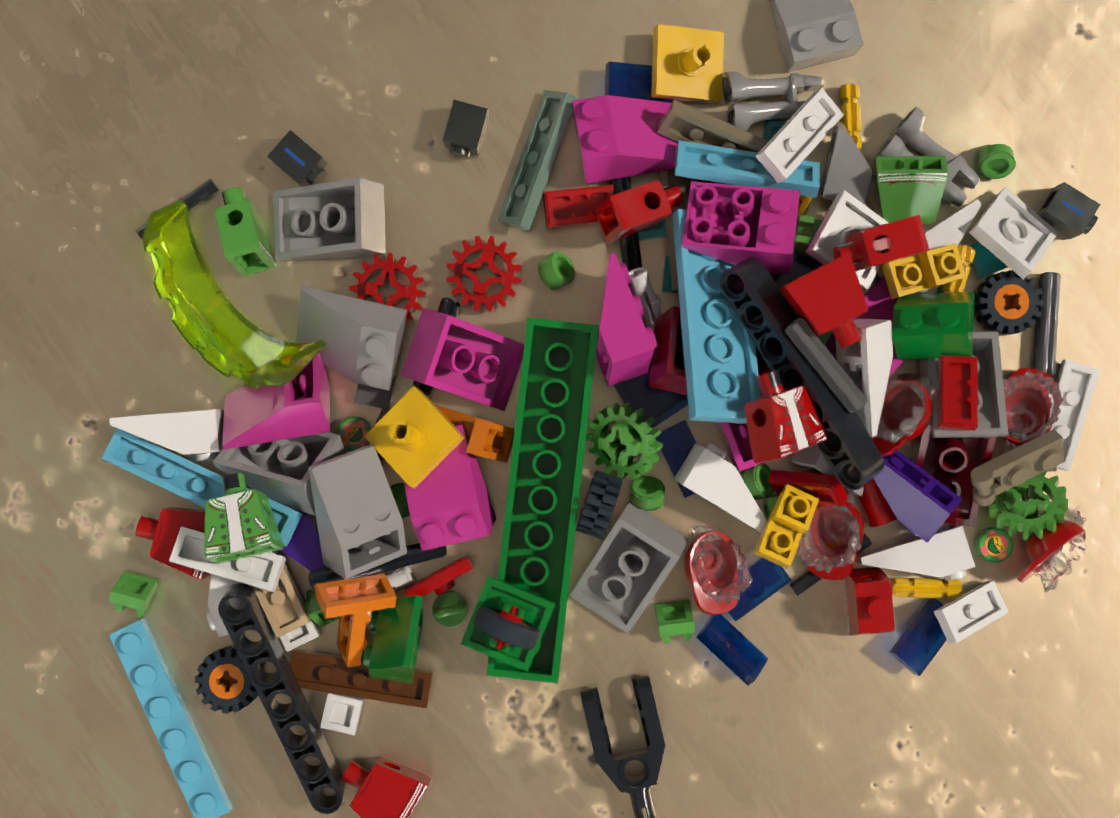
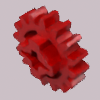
[446,236,522,312]
[349,252,427,322]

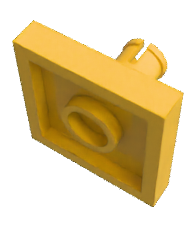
[651,24,724,104]
[364,386,465,488]

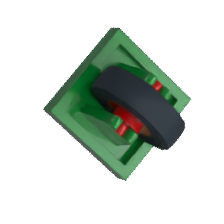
[461,575,556,672]

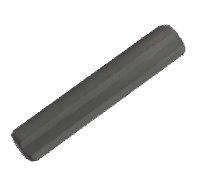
[1034,272,1061,376]
[785,318,867,413]

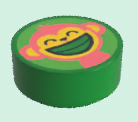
[337,416,372,451]
[975,527,1013,563]

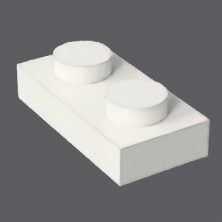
[934,580,1009,644]

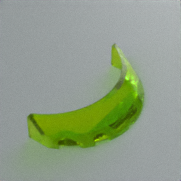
[142,200,327,388]

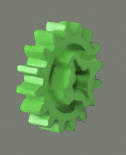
[586,403,663,480]
[988,471,1068,540]

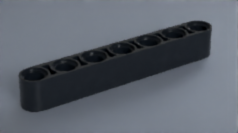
[720,257,884,490]
[218,583,346,814]

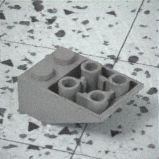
[308,444,407,579]

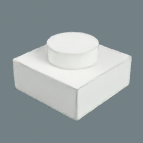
[320,692,364,736]

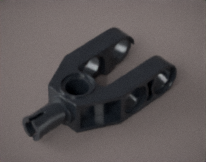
[580,675,666,818]

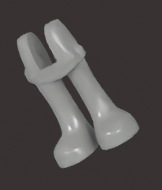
[722,71,824,131]
[874,106,980,207]

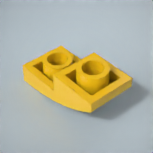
[881,243,966,299]
[754,484,819,568]

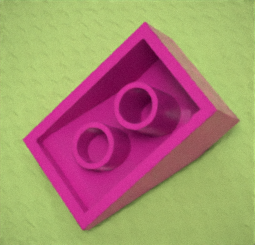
[572,95,678,184]
[400,308,524,411]
[403,422,496,551]

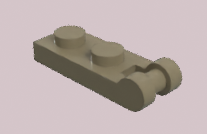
[971,429,1064,506]

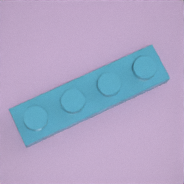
[675,140,820,198]

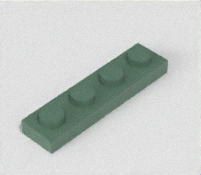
[497,90,577,231]

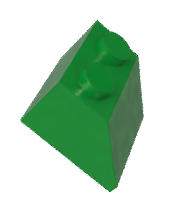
[892,292,974,359]
[363,595,424,684]

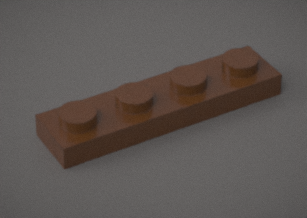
[290,649,433,708]

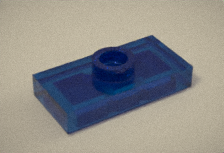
[605,61,673,103]
[655,420,697,498]
[728,557,792,622]
[889,598,947,676]
[696,614,768,686]

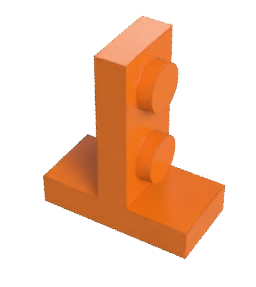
[434,404,515,463]
[315,573,397,668]

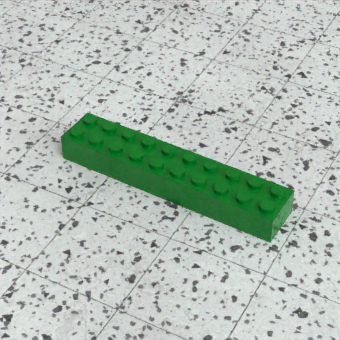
[486,317,599,684]

